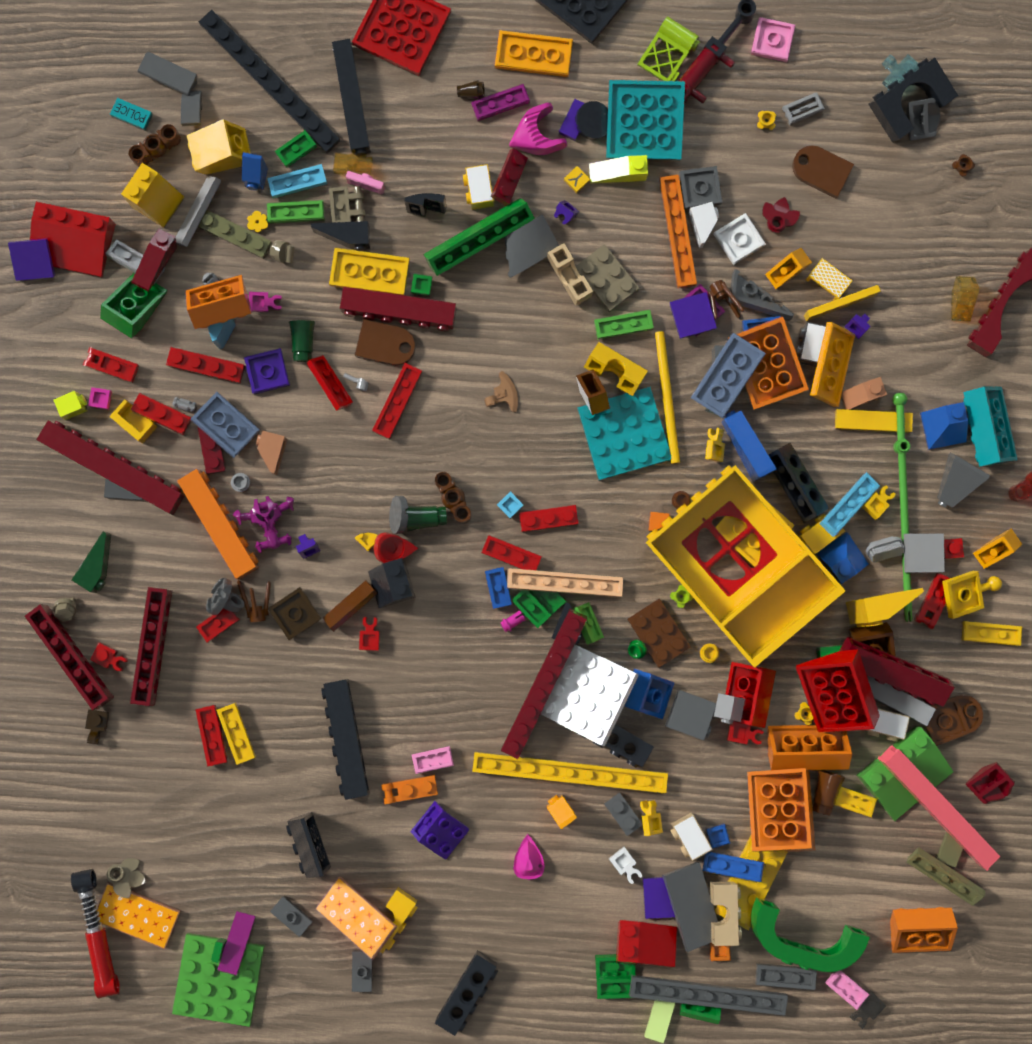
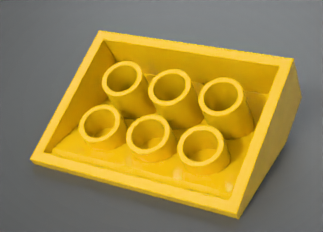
[846,588,924,627]

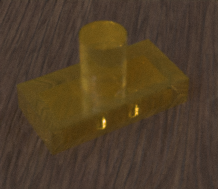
[333,153,373,176]

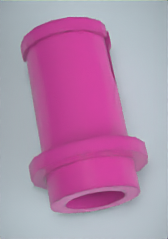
[500,610,526,632]

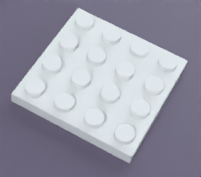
[541,645,638,746]

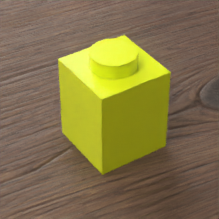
[53,391,87,420]

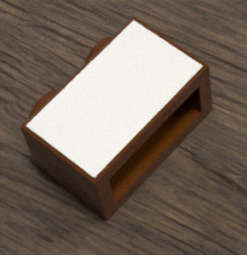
[576,369,610,415]

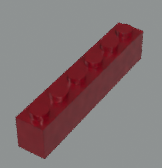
[340,286,457,331]
[839,636,955,707]

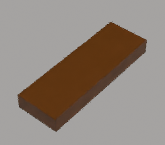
[323,580,377,632]

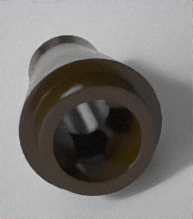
[457,80,485,99]

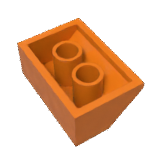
[186,275,251,329]
[890,907,958,953]

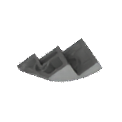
[504,215,559,278]

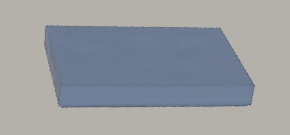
[191,392,260,458]

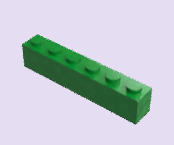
[423,198,535,276]

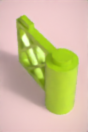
[637,16,700,81]

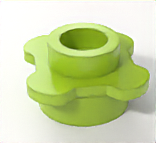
[670,585,693,608]

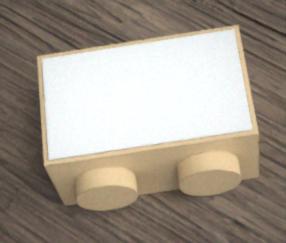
[867,709,910,742]
[670,813,713,861]

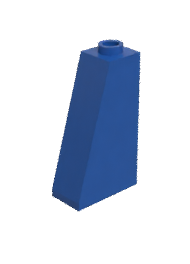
[722,410,776,482]

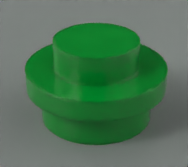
[628,640,647,659]

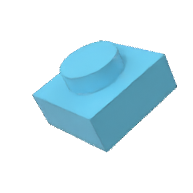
[497,491,524,519]

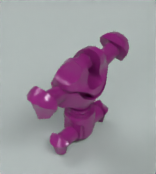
[233,496,294,553]

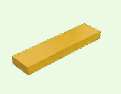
[804,285,881,321]
[835,409,913,433]

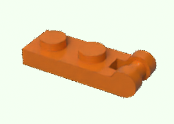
[381,775,438,804]

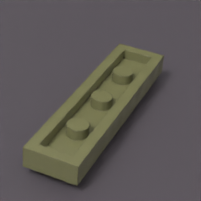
[198,210,272,259]
[906,847,985,906]

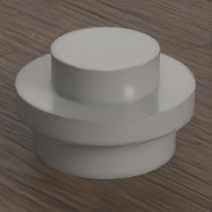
[231,473,250,492]

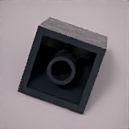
[368,558,416,608]

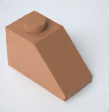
[841,377,887,410]
[256,431,288,475]

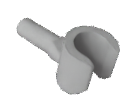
[343,373,368,391]

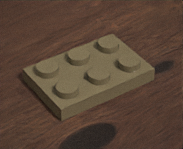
[576,244,639,312]

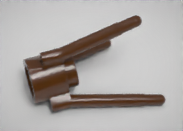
[708,280,744,319]
[237,580,271,623]

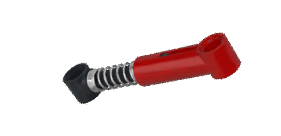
[71,869,120,999]

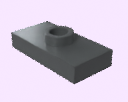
[270,896,313,937]
[352,950,373,992]

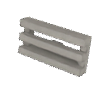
[782,92,825,125]

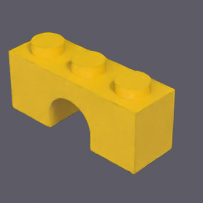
[584,342,648,396]
[380,887,418,954]

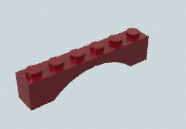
[967,247,1032,357]

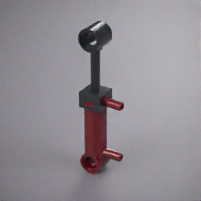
[679,0,756,104]

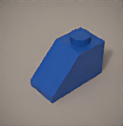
[242,152,268,191]

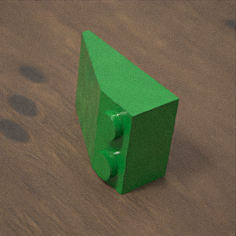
[100,273,167,339]

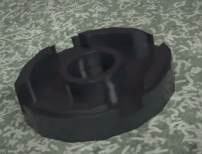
[575,101,608,140]

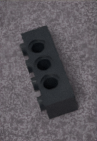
[769,443,830,523]
[576,724,654,768]
[435,950,498,1036]

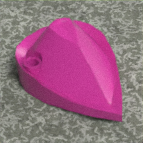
[513,834,545,880]

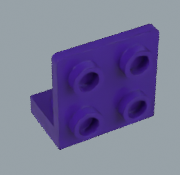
[410,801,469,860]

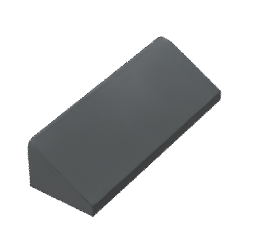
[138,52,197,96]

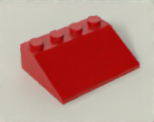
[30,201,116,278]
[796,649,880,732]

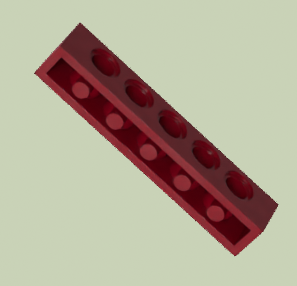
[130,587,173,706]
[25,604,114,710]

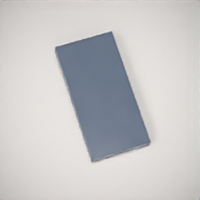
[690,333,766,418]

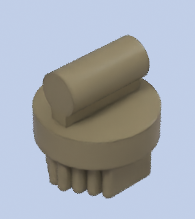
[270,241,295,263]
[54,597,77,622]

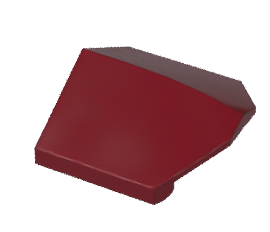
[966,762,1015,804]

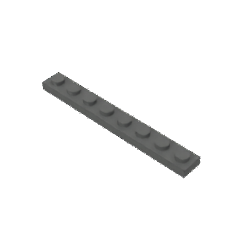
[629,975,788,1016]

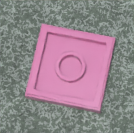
[751,17,795,62]

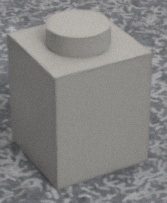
[714,693,745,724]

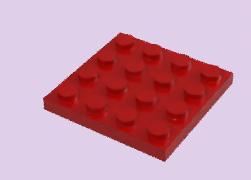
[352,0,451,76]

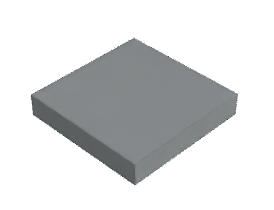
[904,534,945,573]

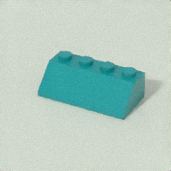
[963,386,1018,467]

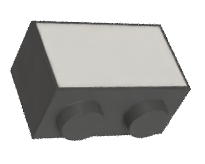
[796,322,826,367]

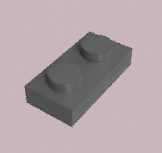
[604,792,643,836]

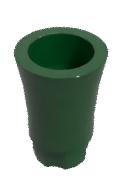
[289,320,315,362]
[405,505,447,532]

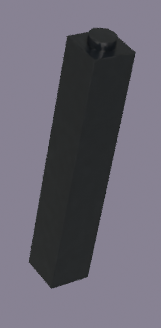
[332,39,371,157]

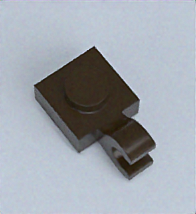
[85,709,109,744]

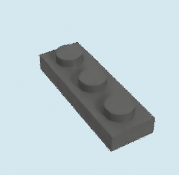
[755,963,817,990]

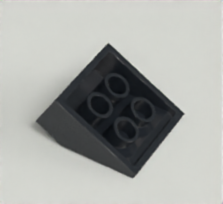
[286,812,331,878]

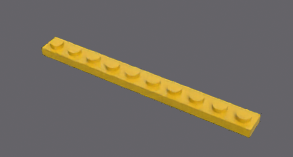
[472,752,668,793]

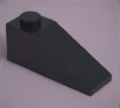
[311,221,370,251]

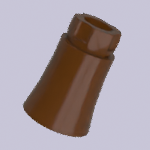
[812,770,845,816]

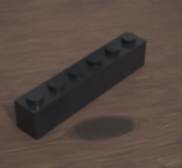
[321,679,370,800]

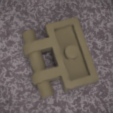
[329,186,366,222]

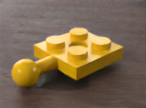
[942,570,1002,619]

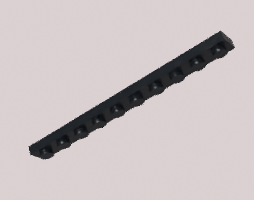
[198,9,340,153]

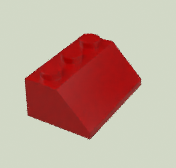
[720,662,776,728]

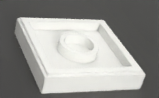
[713,213,766,265]

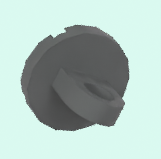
[206,578,244,615]

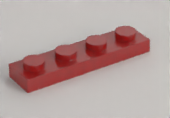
[166,347,245,384]
[372,363,422,440]

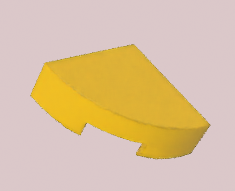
[355,533,378,552]

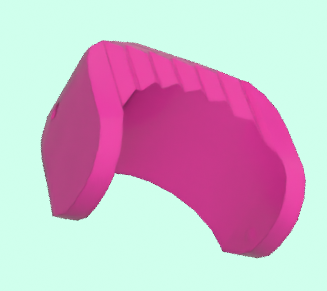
[509,103,567,155]

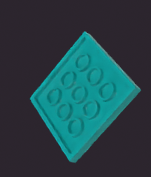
[606,80,685,160]
[577,387,672,481]

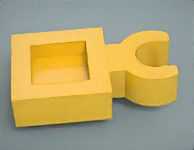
[862,485,895,520]

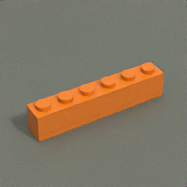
[177,469,259,580]

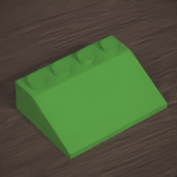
[857,726,954,821]

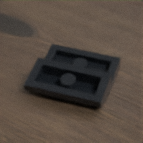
[404,193,447,217]

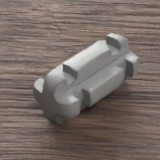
[172,397,197,413]

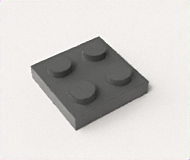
[679,166,722,210]

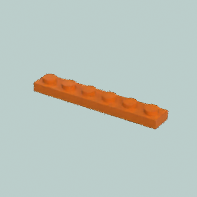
[659,174,697,288]

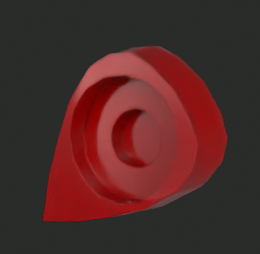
[374,532,418,563]

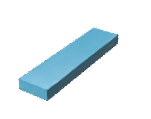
[819,472,880,537]

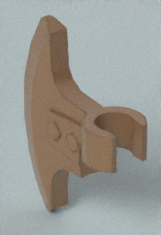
[484,371,518,412]

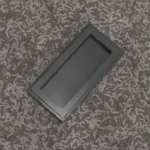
[104,479,143,500]

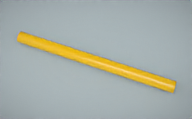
[655,331,680,464]

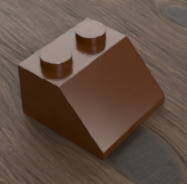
[849,622,896,656]

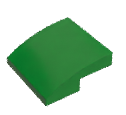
[511,590,566,628]
[595,954,636,999]

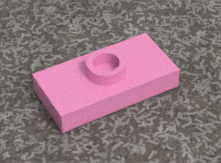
[346,171,385,195]
[412,746,454,774]
[825,970,869,1010]

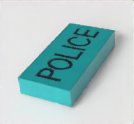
[110,98,153,131]

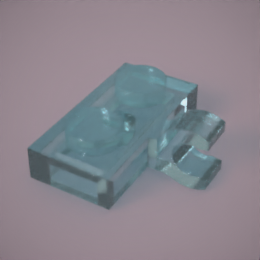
[882,54,918,88]

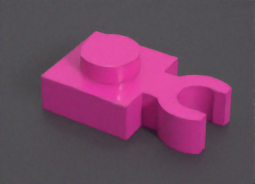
[249,292,282,312]

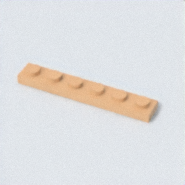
[507,568,623,597]

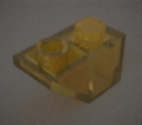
[951,276,979,321]

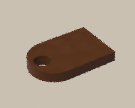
[792,146,854,199]
[355,319,415,366]
[925,695,983,746]

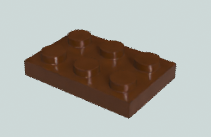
[627,598,691,668]

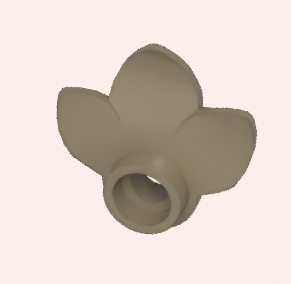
[106,858,146,898]

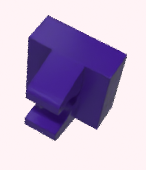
[554,200,580,225]
[845,313,871,339]
[296,534,321,559]

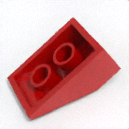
[616,920,677,967]

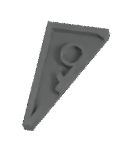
[729,269,794,320]

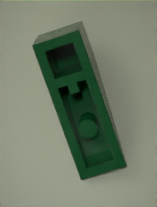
[71,531,111,593]

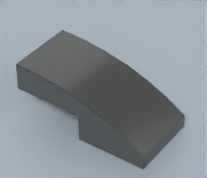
[181,91,202,126]

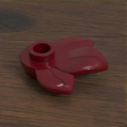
[762,197,800,233]

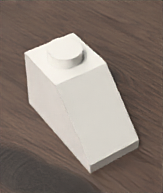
[688,202,719,249]

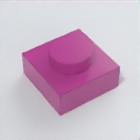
[88,387,112,410]

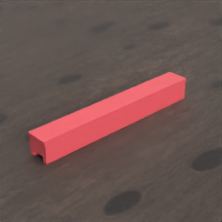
[877,745,1000,871]

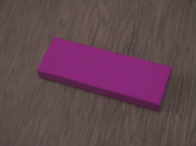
[471,84,530,121]
[217,911,256,976]

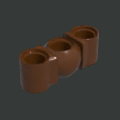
[128,124,181,167]
[435,472,471,524]

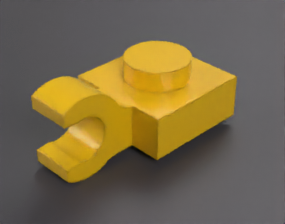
[705,428,725,462]
[640,800,663,836]

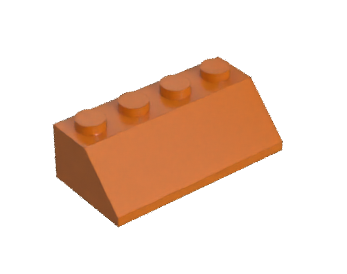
[767,725,852,770]

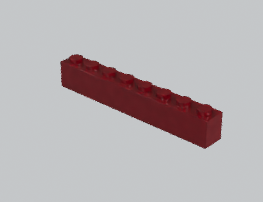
[36,420,185,516]
[501,608,587,759]

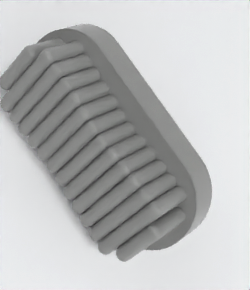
[866,536,904,563]

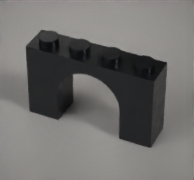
[868,57,958,142]

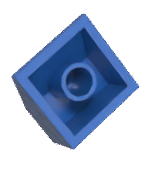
[624,669,675,719]

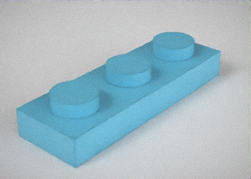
[267,164,327,198]

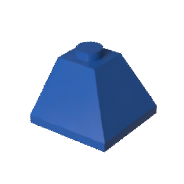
[920,402,968,450]
[816,532,869,584]

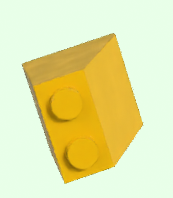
[187,119,251,175]
[121,163,184,228]

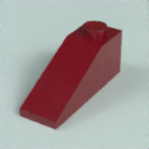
[131,228,177,292]

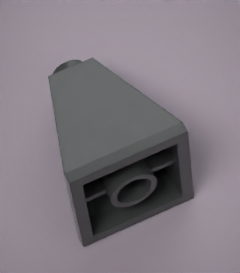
[937,452,990,509]

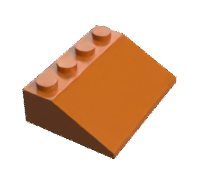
[728,316,809,409]
[747,768,816,852]

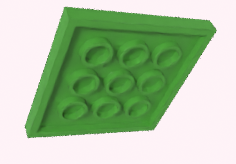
[172,933,265,1027]

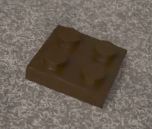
[268,587,322,641]

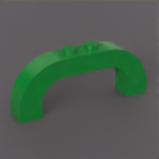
[751,897,870,972]

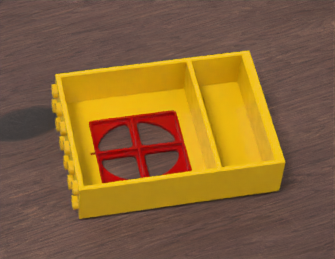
[646,465,845,668]

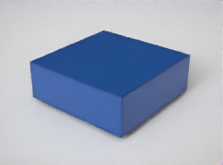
[706,824,730,849]

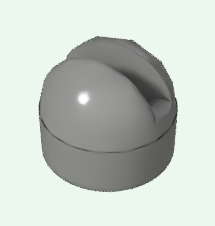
[202,273,218,285]

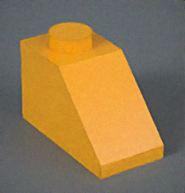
[765,248,812,289]
[973,528,1022,569]
[546,794,577,829]

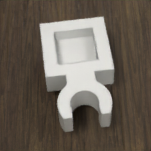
[609,847,642,884]

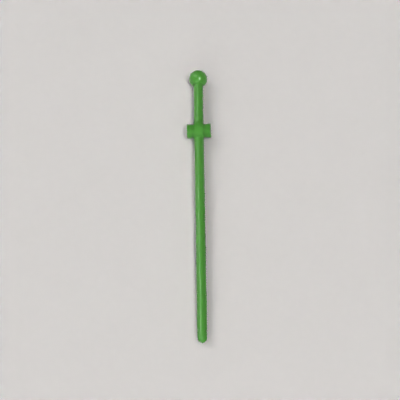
[892,393,913,622]

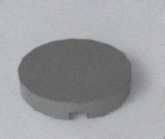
[389,496,408,534]

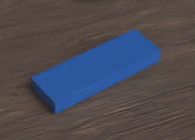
[702,852,765,882]

